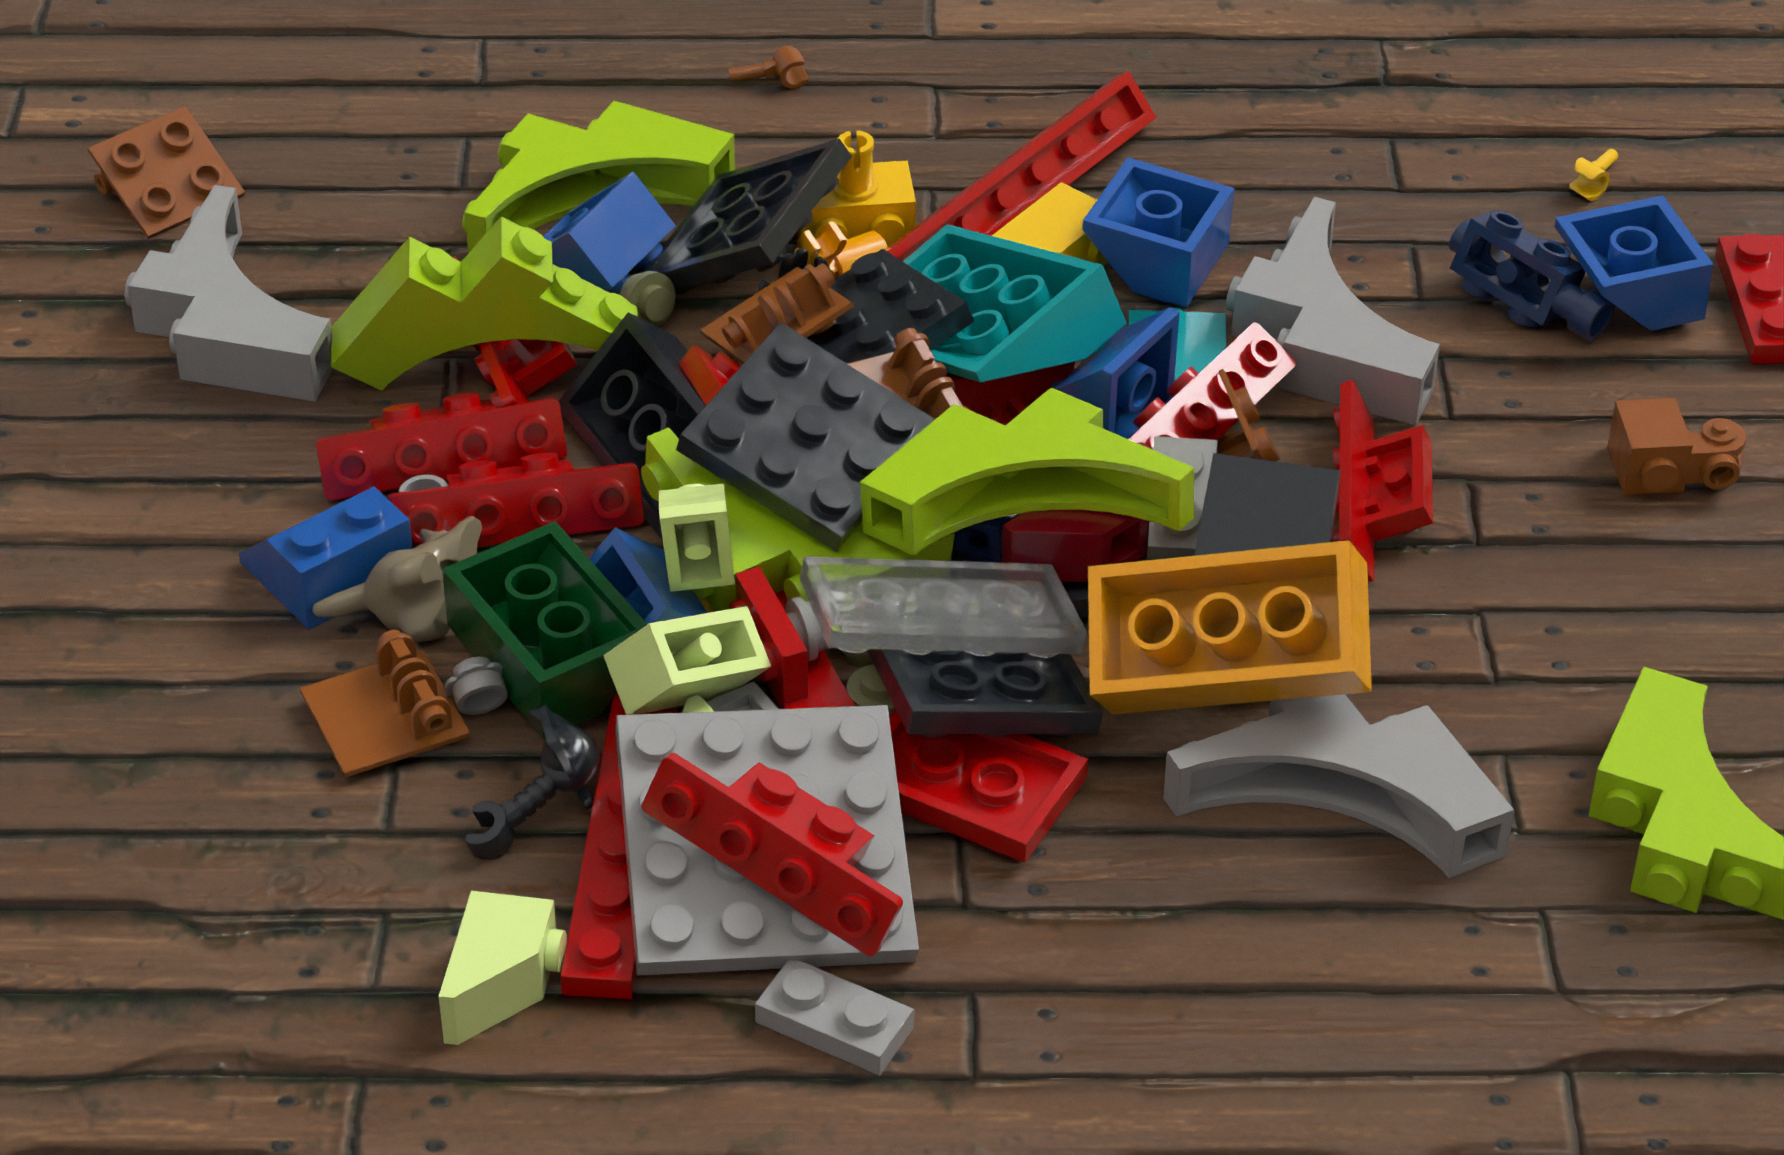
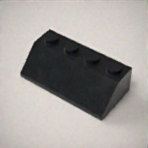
[558,312,706,541]

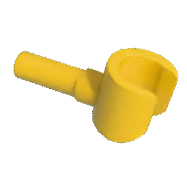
[1569,149,1618,201]

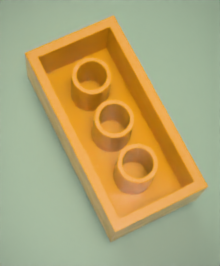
[1088,540,1372,715]

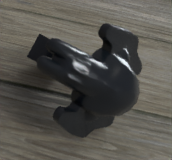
[465,705,600,859]

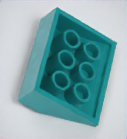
[903,224,1127,382]

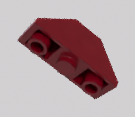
[1002,441,1150,582]

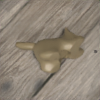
[312,516,482,642]

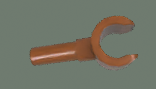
[729,46,809,89]

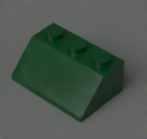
[442,521,647,740]

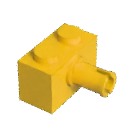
[798,131,916,246]

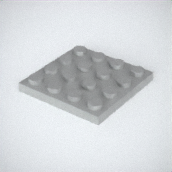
[615,705,919,975]

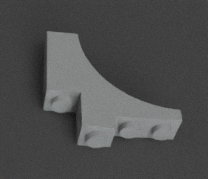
[124,185,334,402]
[1226,197,1440,426]
[1163,694,1514,878]

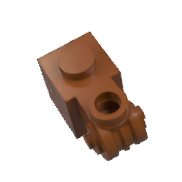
[1607,398,1746,495]

